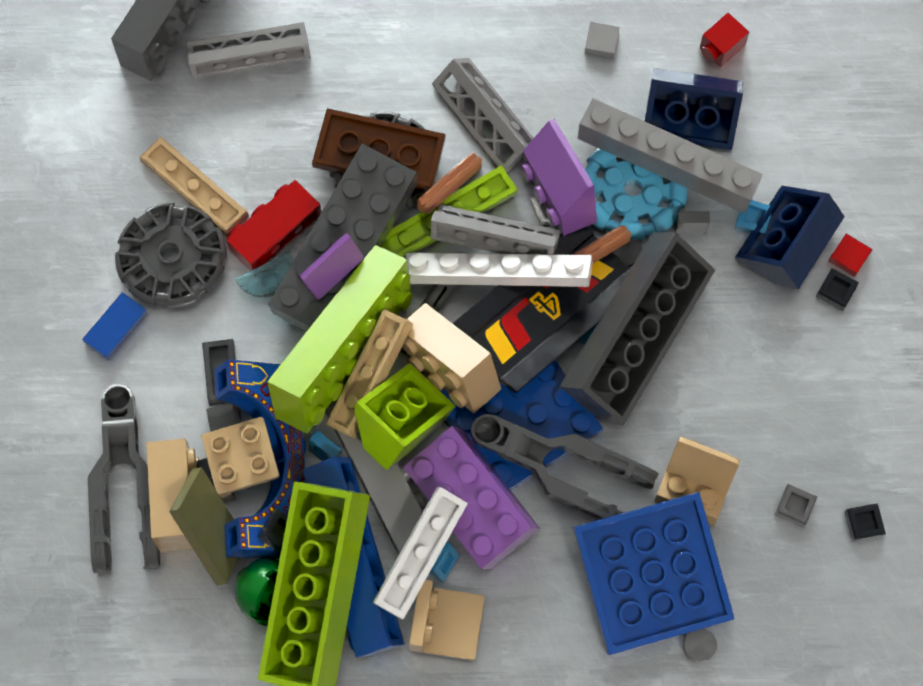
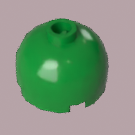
[235,558,280,626]

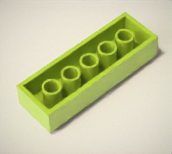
[267,245,413,434]
[258,482,370,686]

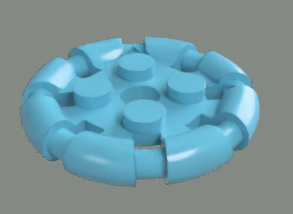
[585,148,688,241]

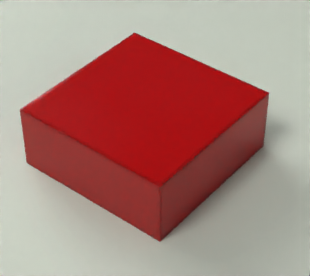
[828,233,873,277]

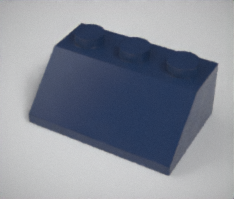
[644,68,743,150]
[735,185,845,289]

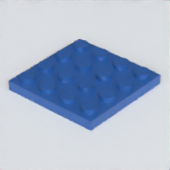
[440,360,603,490]
[572,492,735,655]

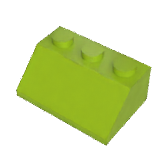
[354,363,456,471]

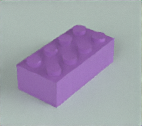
[404,426,540,569]

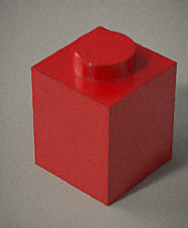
[699,13,749,68]

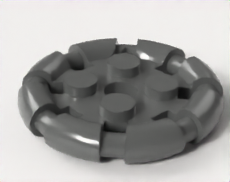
[115,203,227,308]

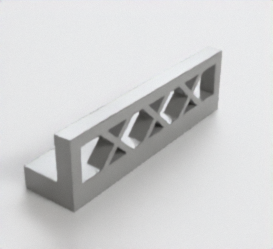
[186,22,311,78]
[432,58,534,173]
[430,204,561,255]

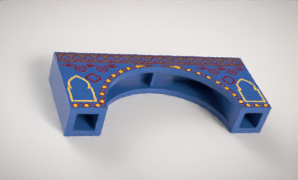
[214,359,306,559]

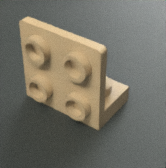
[201,417,280,503]
[654,437,740,526]
[409,580,485,661]

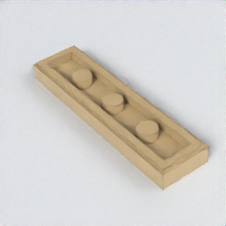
[139,137,249,237]
[326,309,413,439]

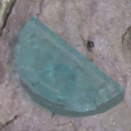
[235,251,293,298]

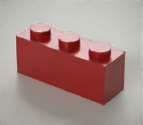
[226,180,322,275]

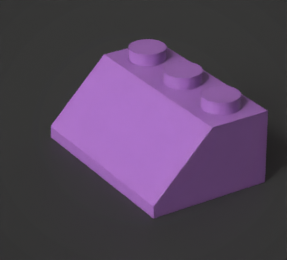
[521,119,597,236]

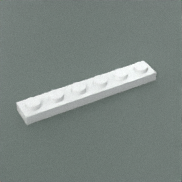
[405,253,593,287]

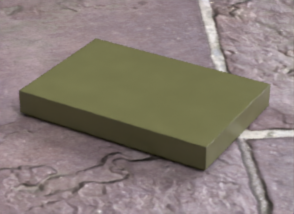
[169,467,239,586]

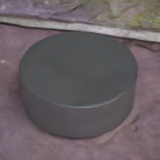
[683,628,717,663]

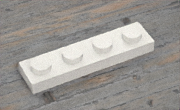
[372,487,468,620]

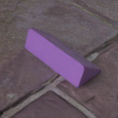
[300,234,364,300]

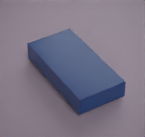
[82,292,148,360]

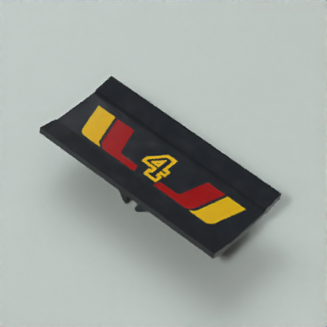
[452,226,631,394]

